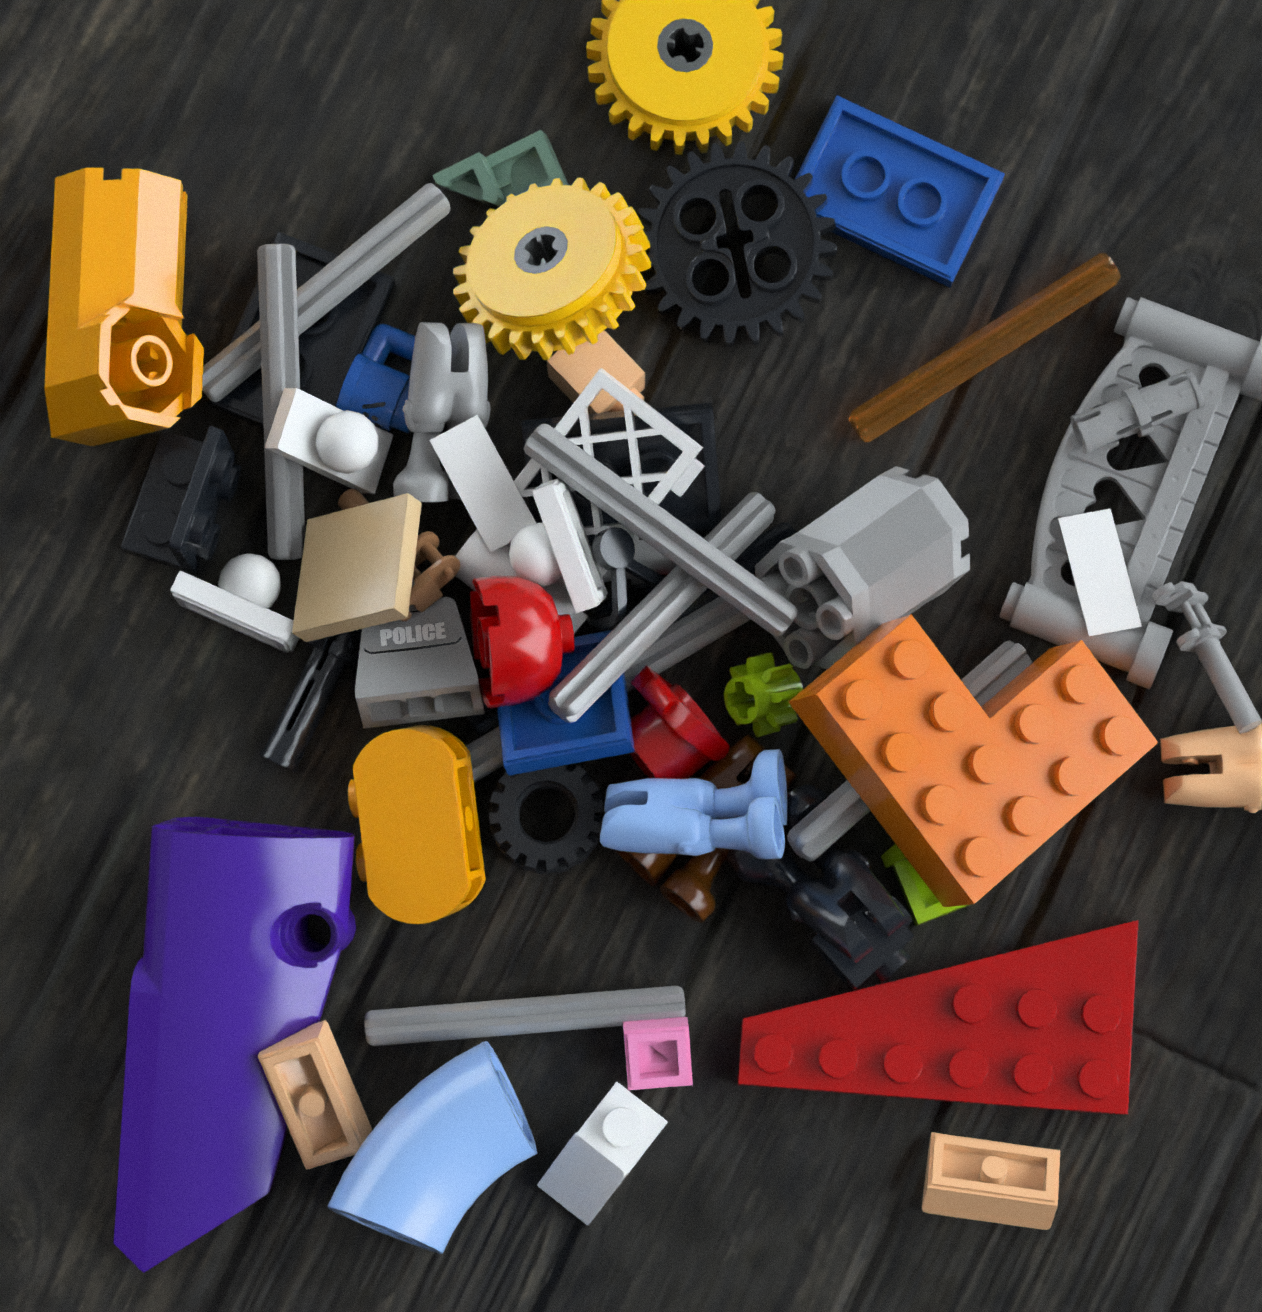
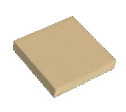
[292,493,422,642]

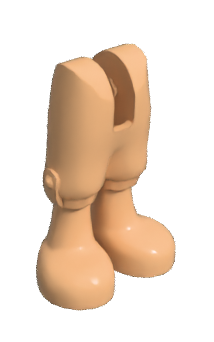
[1160,723,1262,813]

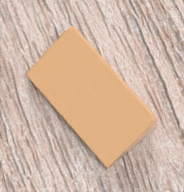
[258,1020,372,1170]
[922,1132,1060,1230]

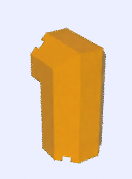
[44,168,204,446]

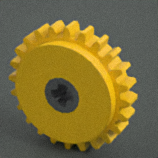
[586,0,784,155]
[453,178,651,360]

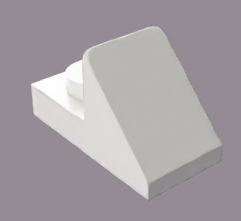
[537,1082,668,1226]

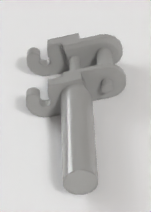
[1152,581,1262,734]

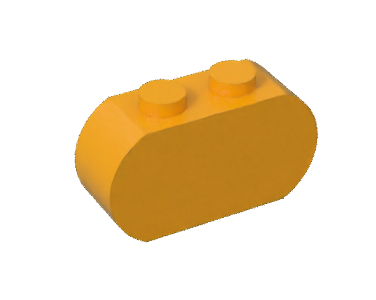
[348,725,486,924]

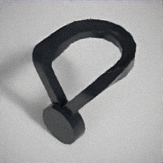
[586,527,665,632]

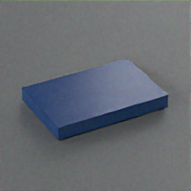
[795,96,1005,288]

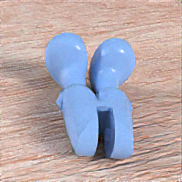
[600,749,787,859]

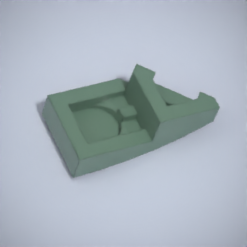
[432,130,569,209]

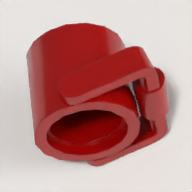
[629,665,730,779]

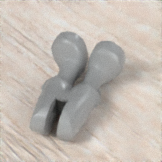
[393,322,491,502]

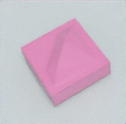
[623,1017,693,1090]

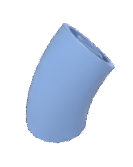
[327,1041,538,1254]

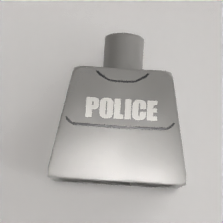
[355,579,485,729]

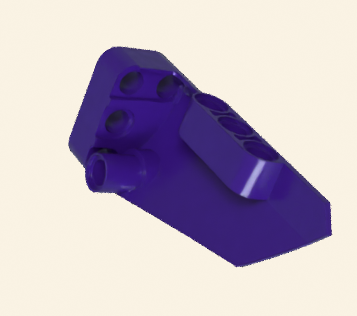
[114,817,356,1273]

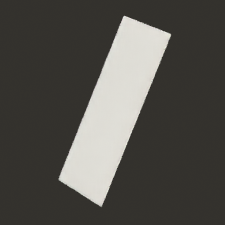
[429,415,536,553]
[1058,508,1142,637]

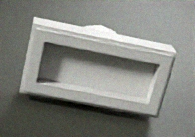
[265,388,393,494]
[509,478,608,613]
[170,553,299,653]

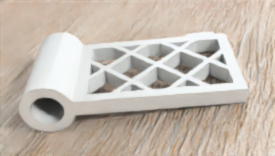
[455,368,705,635]

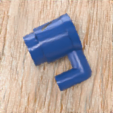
[336,324,415,434]

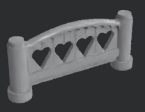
[999,297,1262,689]

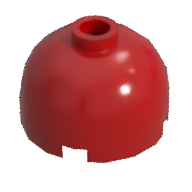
[470,576,575,708]

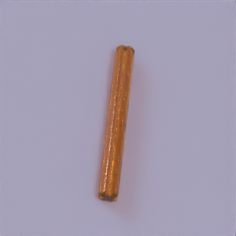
[849,253,1121,442]

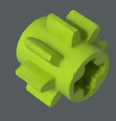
[724,653,803,737]

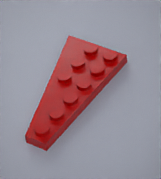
[737,920,1138,1115]

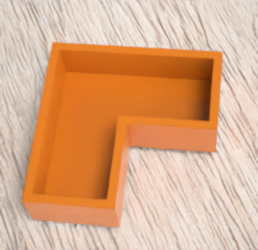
[789,614,1158,907]

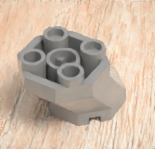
[755,466,970,669]

